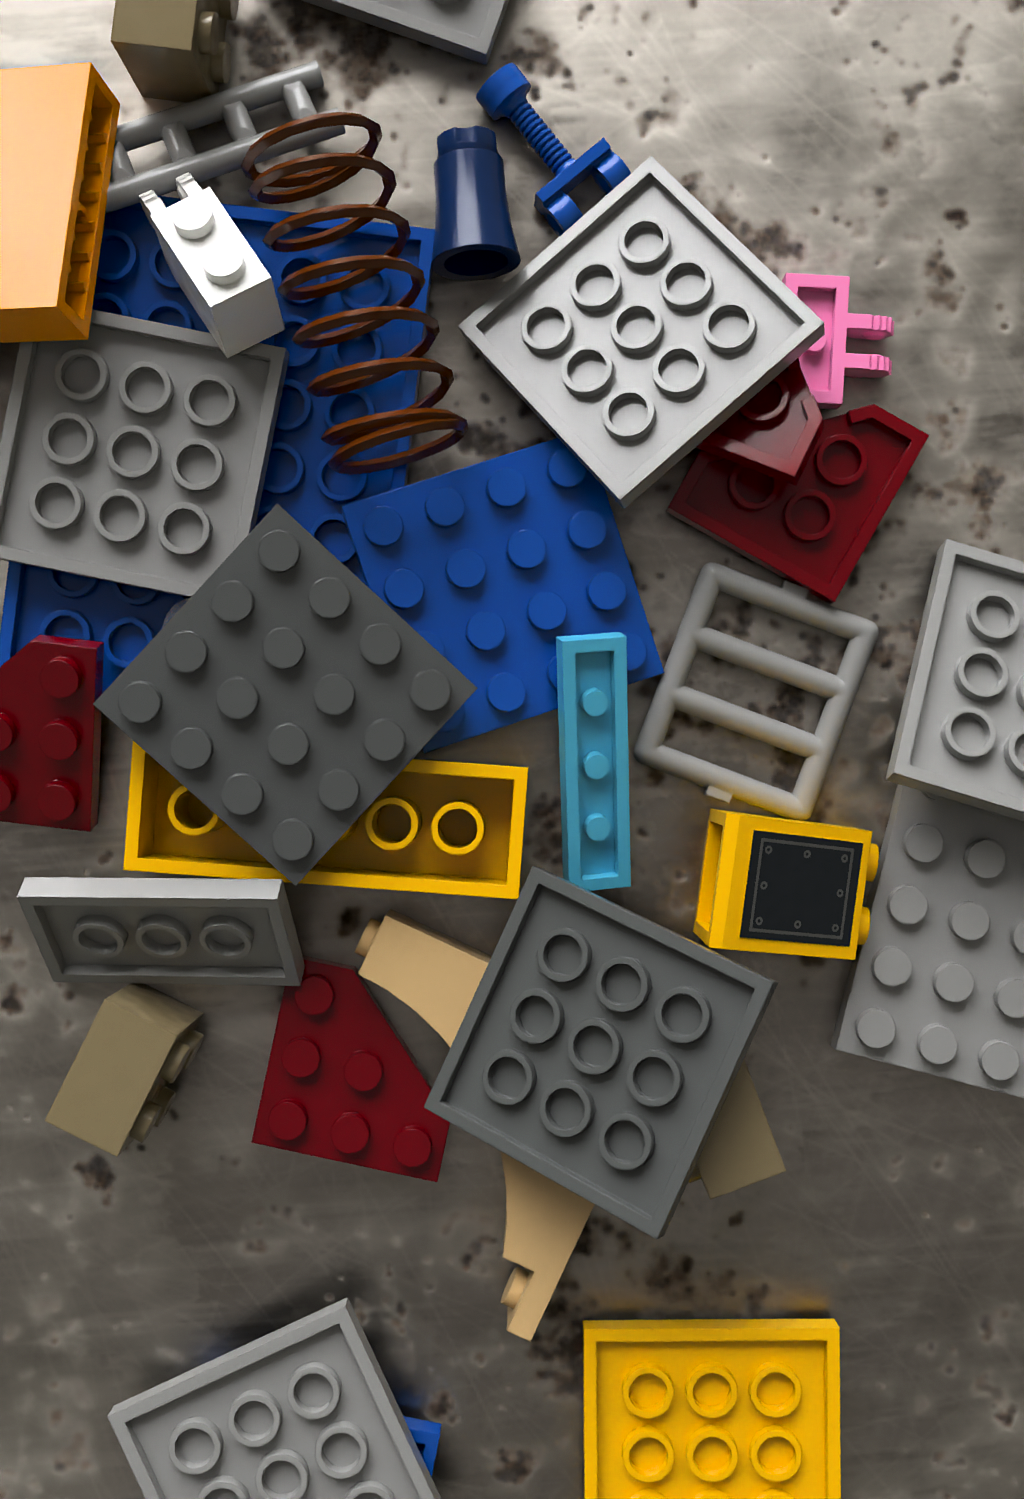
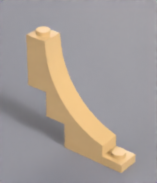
[355,909,595,1342]

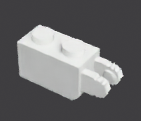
[139,172,285,358]

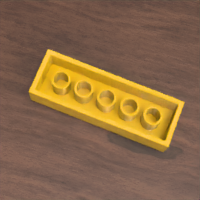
[123,741,528,899]

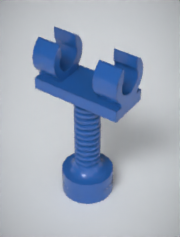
[476,63,631,236]

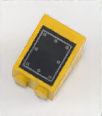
[693,808,879,960]

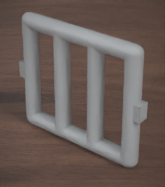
[634,562,879,821]

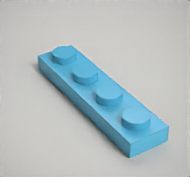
[556,632,631,891]

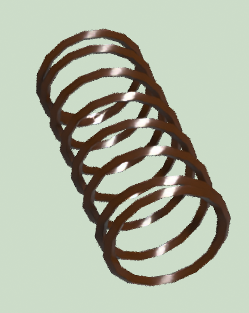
[241,112,469,475]

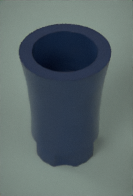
[431,125,521,281]

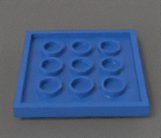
[341,438,664,754]

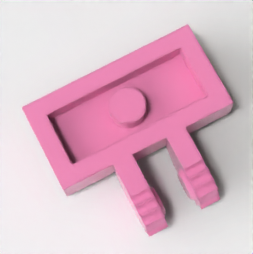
[782,273,894,410]

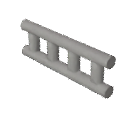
[105,60,346,214]

